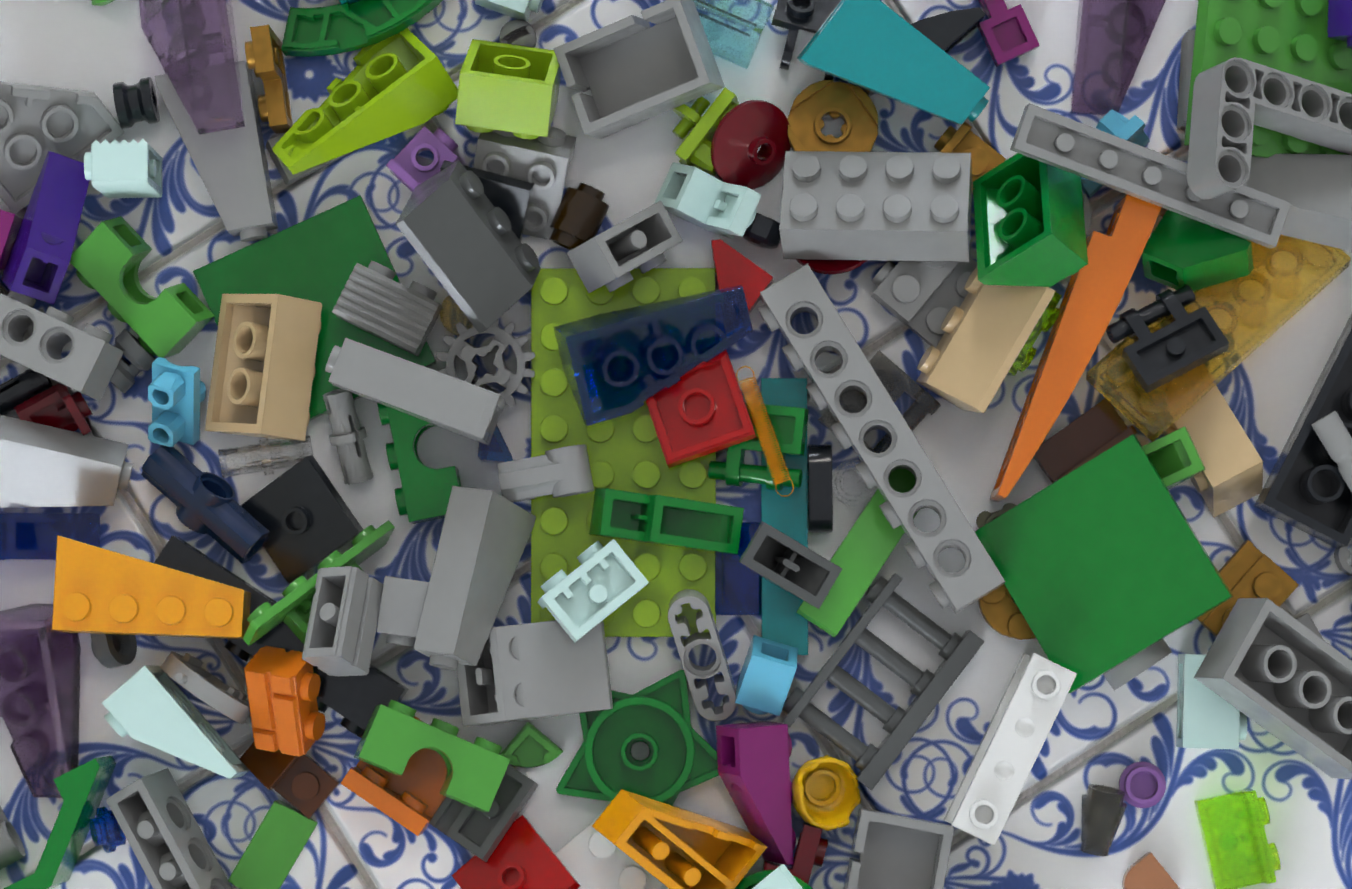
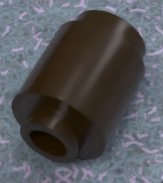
[549,183,610,250]

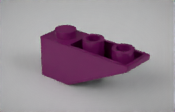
[716,721,796,865]

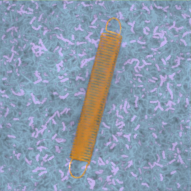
[736,366,794,497]

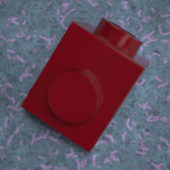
[14,383,92,436]
[762,822,828,884]

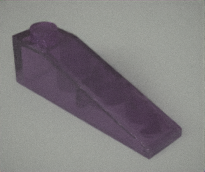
[1070,0,1165,116]
[0,604,81,798]

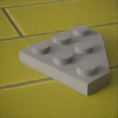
[0,81,125,214]

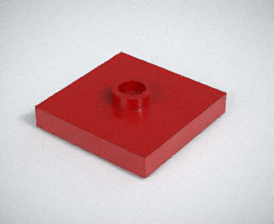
[638,349,757,468]
[451,815,581,889]

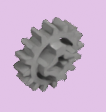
[436,319,535,408]

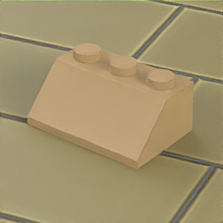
[916,267,1056,413]
[205,294,322,441]

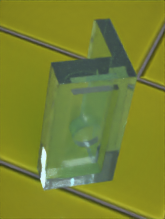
[692,0,774,69]

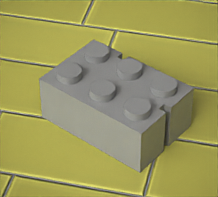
[553,0,725,138]
[844,808,955,889]

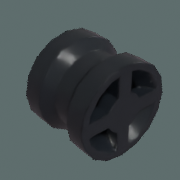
[113,77,160,129]

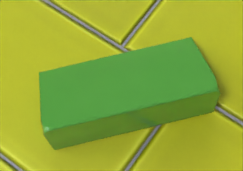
[228,799,318,889]

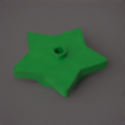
[556,670,719,806]

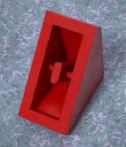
[711,239,774,336]

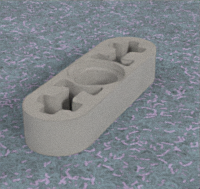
[668,589,736,721]

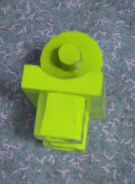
[672,87,739,176]

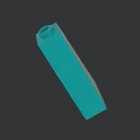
[797,0,990,125]

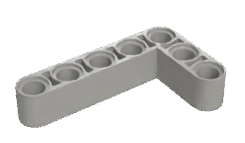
[1187,57,1352,200]

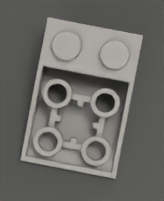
[457,620,613,726]

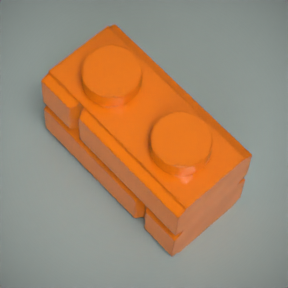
[244,646,325,757]

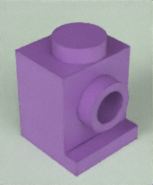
[386,126,460,192]

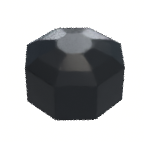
[743,213,781,249]

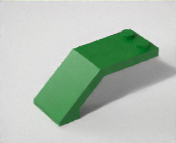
[4,756,116,889]

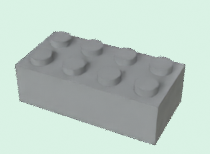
[779,151,973,262]
[1194,598,1352,780]

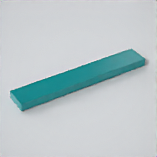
[761,378,808,655]

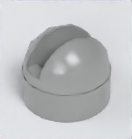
[499,19,537,48]

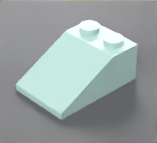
[102,665,249,779]

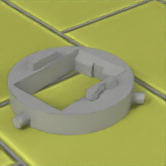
[160,651,252,727]

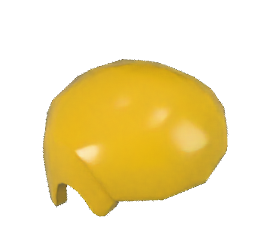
[791,755,861,831]

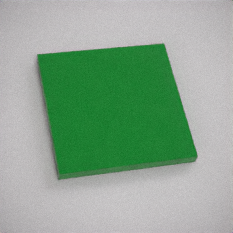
[193,195,437,421]
[974,434,1233,693]

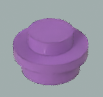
[1119,762,1166,808]

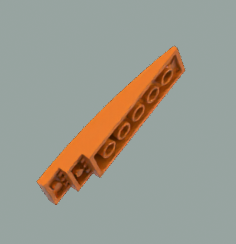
[990,194,1161,502]

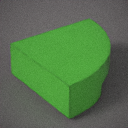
[500,721,563,768]

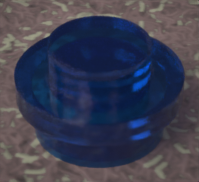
[90,806,126,853]

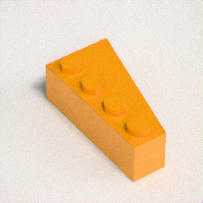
[52,535,251,639]

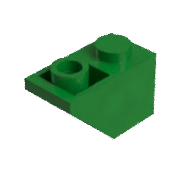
[1141,210,1254,291]

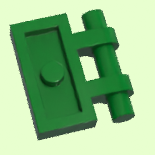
[708,403,809,491]

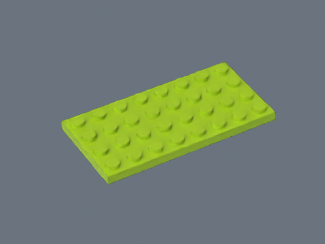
[531,268,716,637]

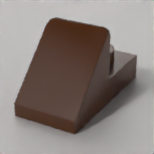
[240,742,341,819]

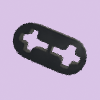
[808,444,833,532]

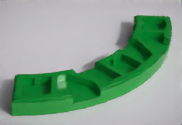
[281,0,443,57]

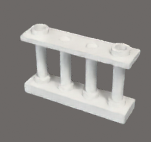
[943,653,1077,846]

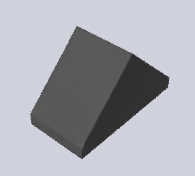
[738,521,842,609]

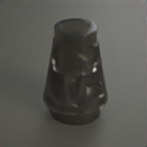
[1080,784,1127,856]

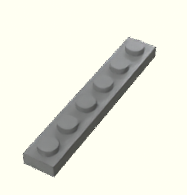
[1010,103,1291,249]

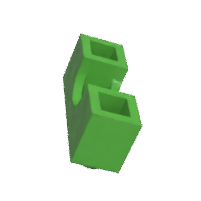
[70,216,215,358]
[354,700,511,812]

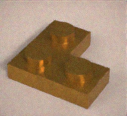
[245,25,293,134]

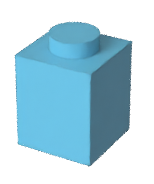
[735,635,798,716]

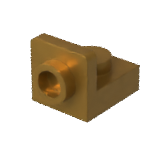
[934,121,1006,194]

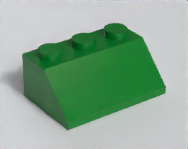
[973,153,1088,287]

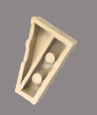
[1141,364,1263,518]

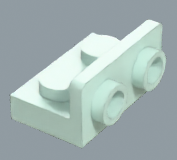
[537,539,649,643]

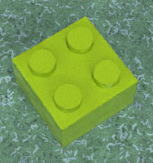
[455,39,561,139]

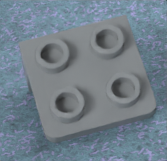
[473,127,577,239]

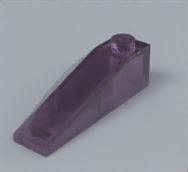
[139,0,245,135]

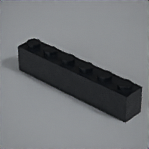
[154,536,408,738]

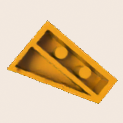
[592,789,767,889]

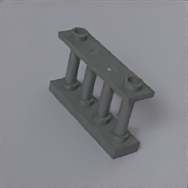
[781,573,985,790]

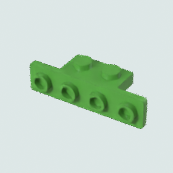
[243,520,395,646]

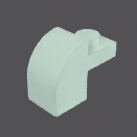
[654,162,761,239]

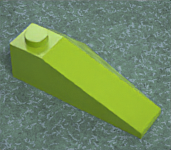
[271,28,458,175]

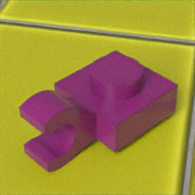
[977,0,1040,67]

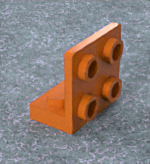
[340,716,447,836]

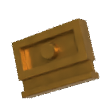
[1197,540,1299,637]

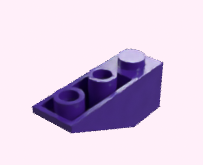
[1,151,90,305]

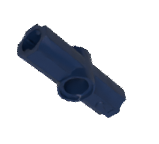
[141,445,270,564]

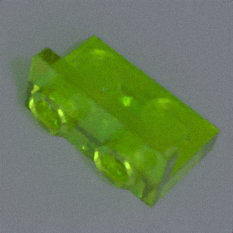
[1194,789,1281,889]

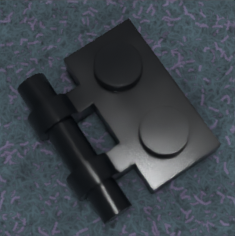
[1106,285,1229,393]

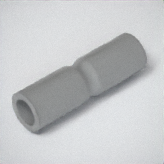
[1311,411,1352,493]

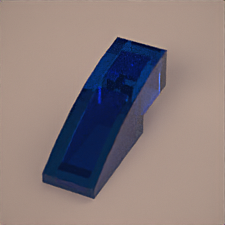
[0,513,100,561]

